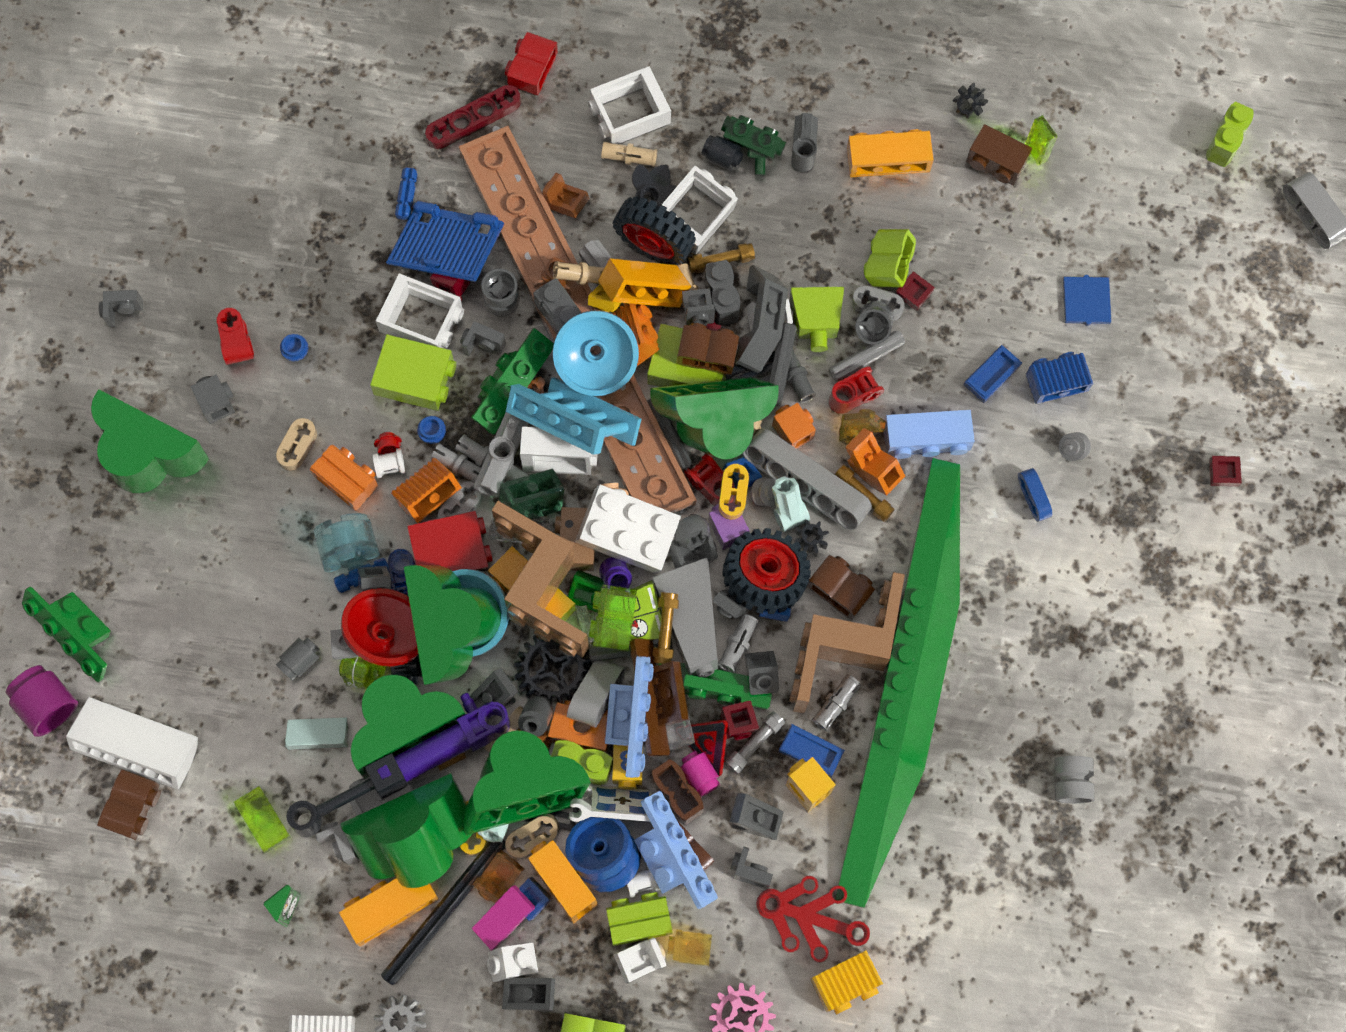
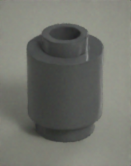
[276,637,320,681]
[518,696,553,737]

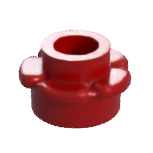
[374,432,402,455]

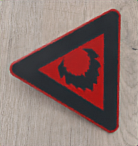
[676,720,728,776]

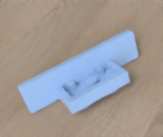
[605,656,653,778]
[634,791,718,909]

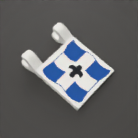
[569,784,652,822]

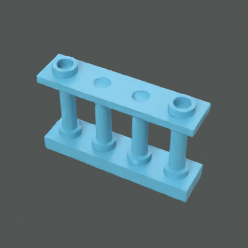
[506,377,642,455]

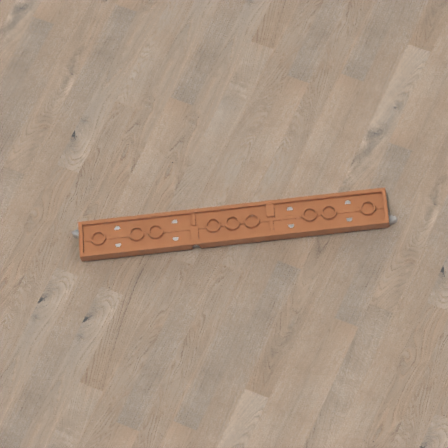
[458,126,697,513]

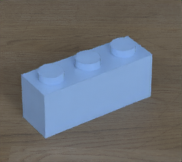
[883,410,975,459]

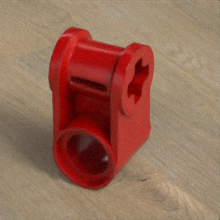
[217,308,254,365]
[828,366,884,414]
[684,454,735,506]

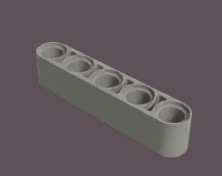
[743,429,872,530]

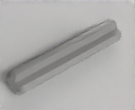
[829,331,905,381]

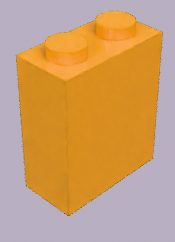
[528,840,598,924]

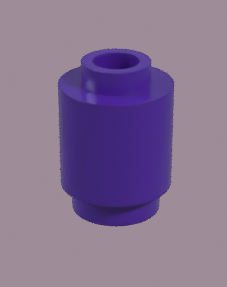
[599,557,632,593]

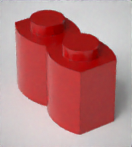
[505,32,558,96]

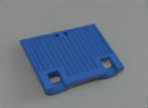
[386,201,504,282]

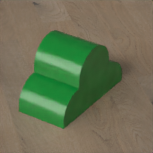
[650,377,778,459]
[91,389,209,493]
[404,565,501,685]
[351,675,466,779]
[462,731,591,835]
[340,773,472,888]

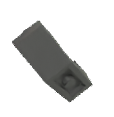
[735,265,788,373]

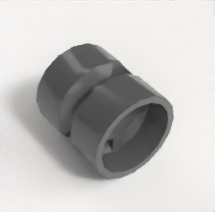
[481,268,520,317]
[855,301,894,345]

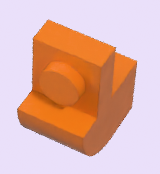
[845,428,905,496]

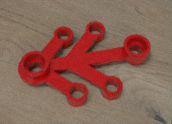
[756,876,870,963]

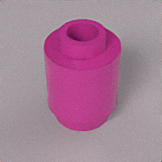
[680,751,720,797]

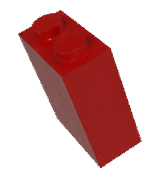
[407,511,493,572]

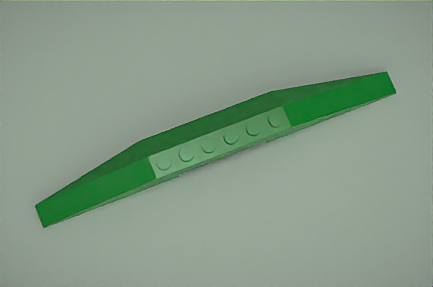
[835,458,960,908]

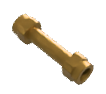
[687,243,755,274]
[834,465,895,522]
[653,592,679,664]

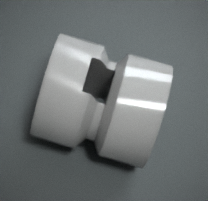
[1054,756,1095,804]

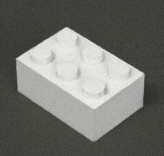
[575,484,681,573]

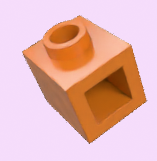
[772,402,816,449]

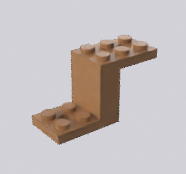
[492,501,589,658]
[789,572,905,714]

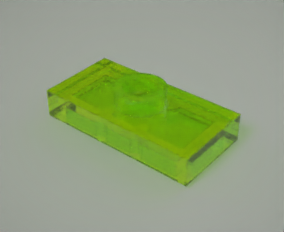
[1025,115,1058,165]
[234,786,291,853]

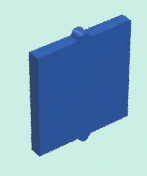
[1063,275,1111,326]

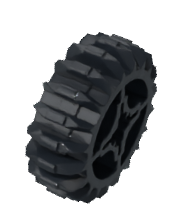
[514,635,593,705]

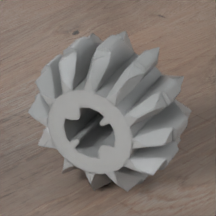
[374,995,427,1032]

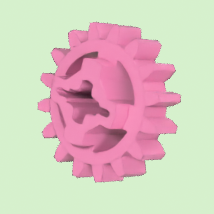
[709,983,776,1032]

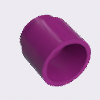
[6,665,78,737]

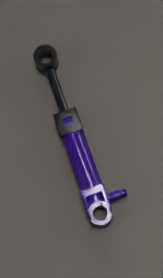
[286,693,510,838]

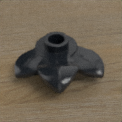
[632,164,677,206]

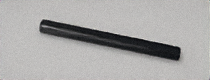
[381,840,506,985]

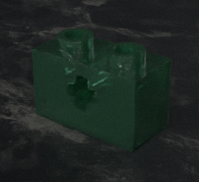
[499,468,565,520]

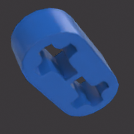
[1018,468,1053,522]

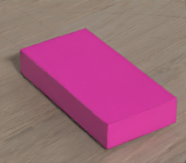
[471,885,535,951]

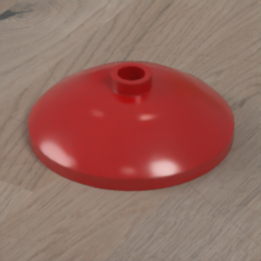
[341,588,419,666]

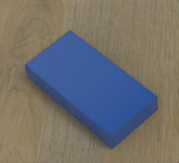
[963,345,1022,403]
[778,724,845,778]

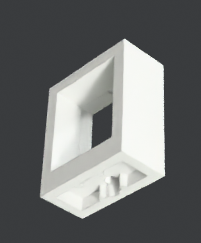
[587,66,671,144]
[662,166,738,255]
[376,274,464,348]
[520,427,597,475]

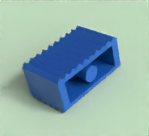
[1026,352,1093,404]

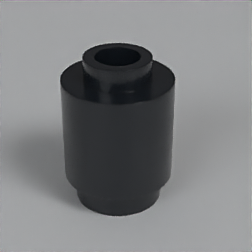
[701,135,744,171]

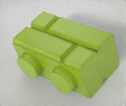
[606,892,673,946]

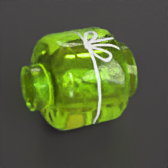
[339,657,385,690]

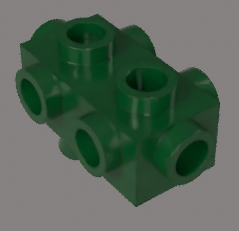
[721,115,787,175]

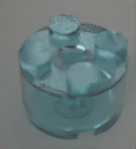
[314,513,380,572]

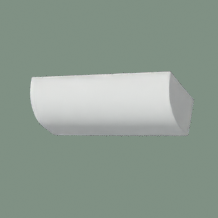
[66,697,198,790]

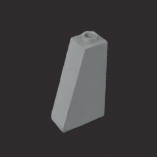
[652,558,718,678]

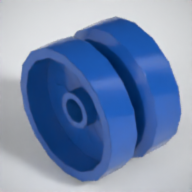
[565,817,641,892]

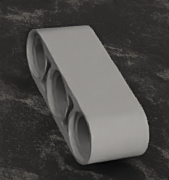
[1283,172,1346,249]
[567,660,625,727]

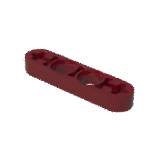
[425,85,521,149]

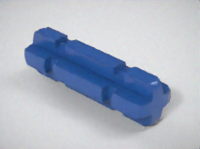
[395,167,417,220]
[334,558,390,593]

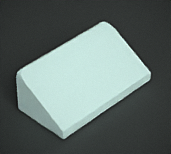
[285,717,347,750]

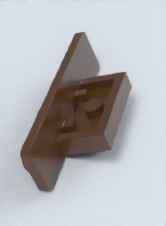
[630,638,689,756]

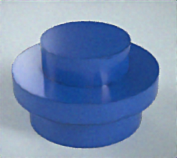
[280,334,309,362]
[417,416,446,444]

